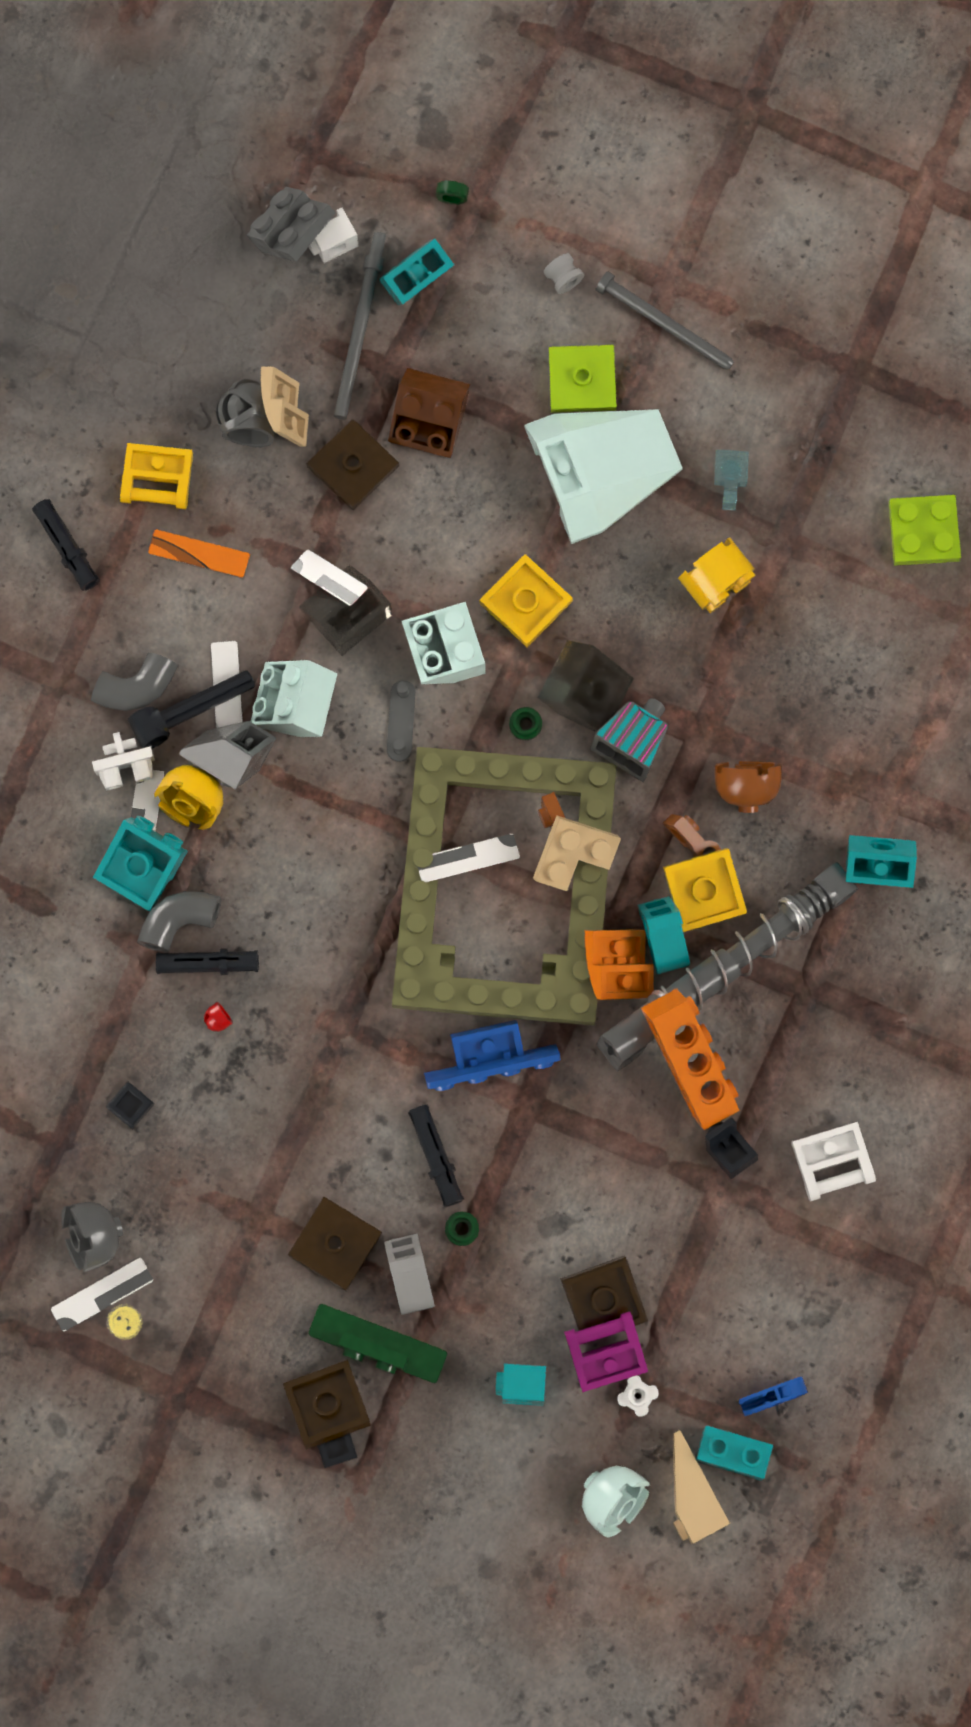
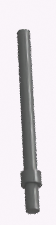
[334,232,386,420]

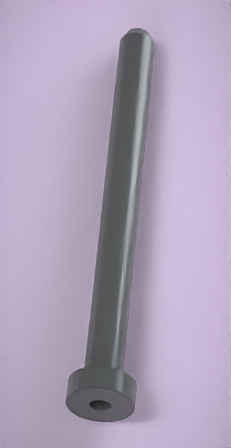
[596,271,734,369]

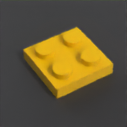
[479,554,573,647]
[663,848,747,932]

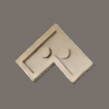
[533,816,621,891]

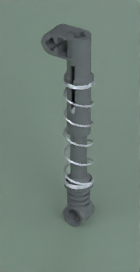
[596,862,859,1072]

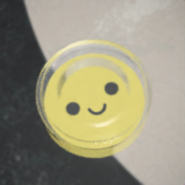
[107,1304,142,1340]

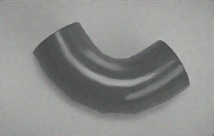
[91,652,178,711]
[137,891,221,953]

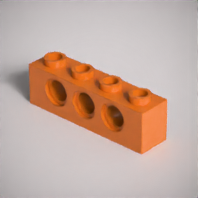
[641,988,740,1130]

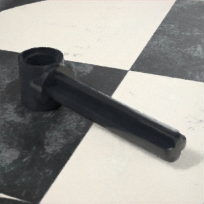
[127,671,255,749]

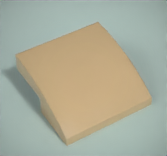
[261,367,309,447]

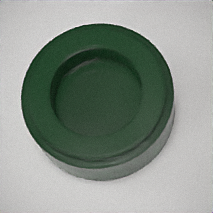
[435,180,469,205]

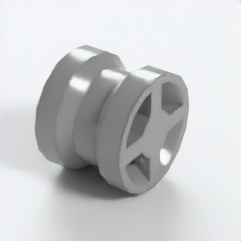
[543,253,585,294]

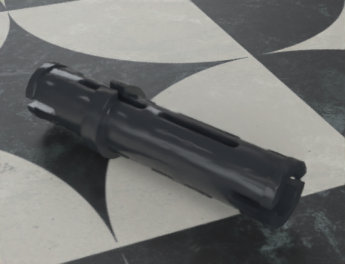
[32,499,100,591]
[156,948,259,975]
[408,1104,465,1208]

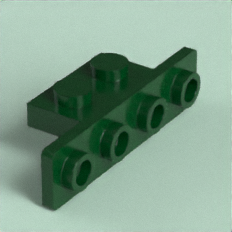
[308,1304,447,1384]

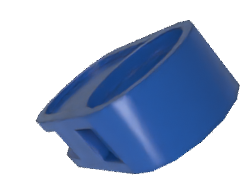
[738,1376,808,1416]

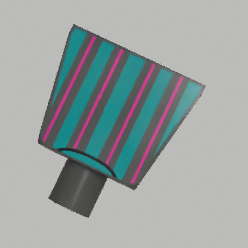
[590,698,669,783]

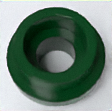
[509,707,542,741]
[445,1212,479,1246]

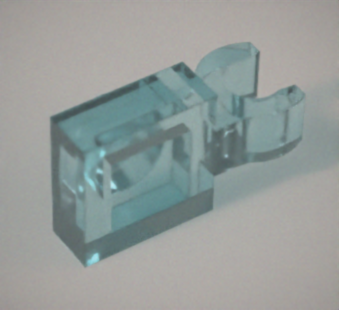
[714,450,749,511]

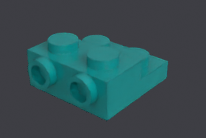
[93,816,188,912]

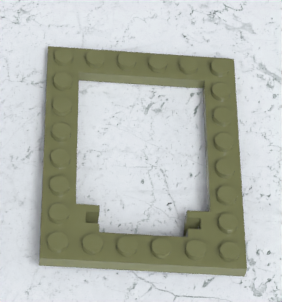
[392,747,617,1026]

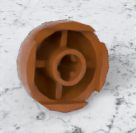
[715,761,782,813]

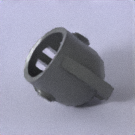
[216,379,275,448]

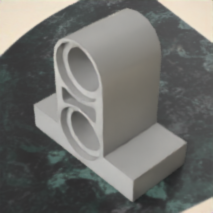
[384,1234,435,1315]

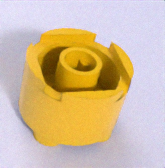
[678,537,756,613]

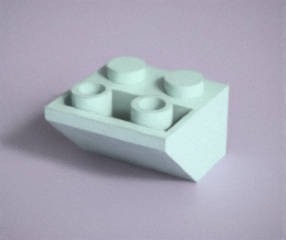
[402,602,485,684]
[251,660,338,737]

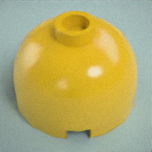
[154,765,223,830]

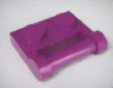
[564,1311,648,1392]

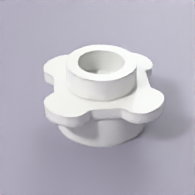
[617,1375,658,1417]

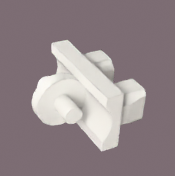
[92,732,155,791]

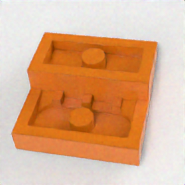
[585,929,654,1000]

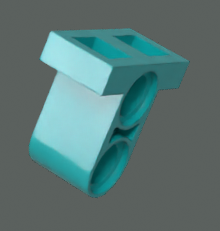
[637,896,690,974]

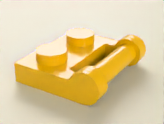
[120,443,193,509]

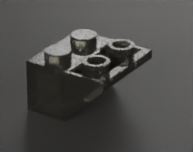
[299,565,392,656]

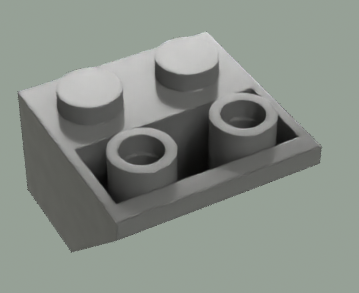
[179,721,276,790]

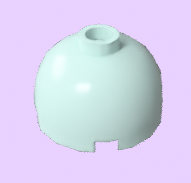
[582,1466,650,1537]

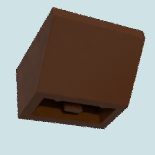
[388,368,470,458]

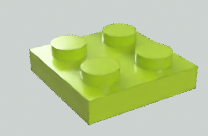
[889,495,961,566]

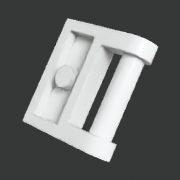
[791,1122,876,1201]

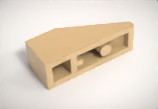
[673,1430,730,1545]

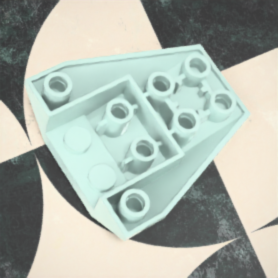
[524,409,682,544]

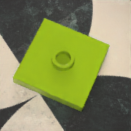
[549,345,616,413]

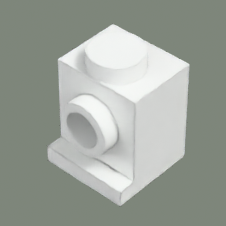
[309,208,358,263]

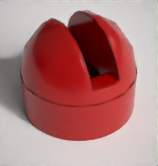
[203,1002,233,1032]

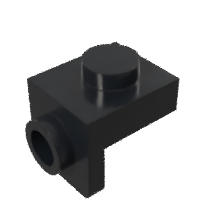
[705,1117,758,1179]

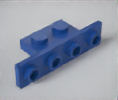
[424,1020,561,1091]

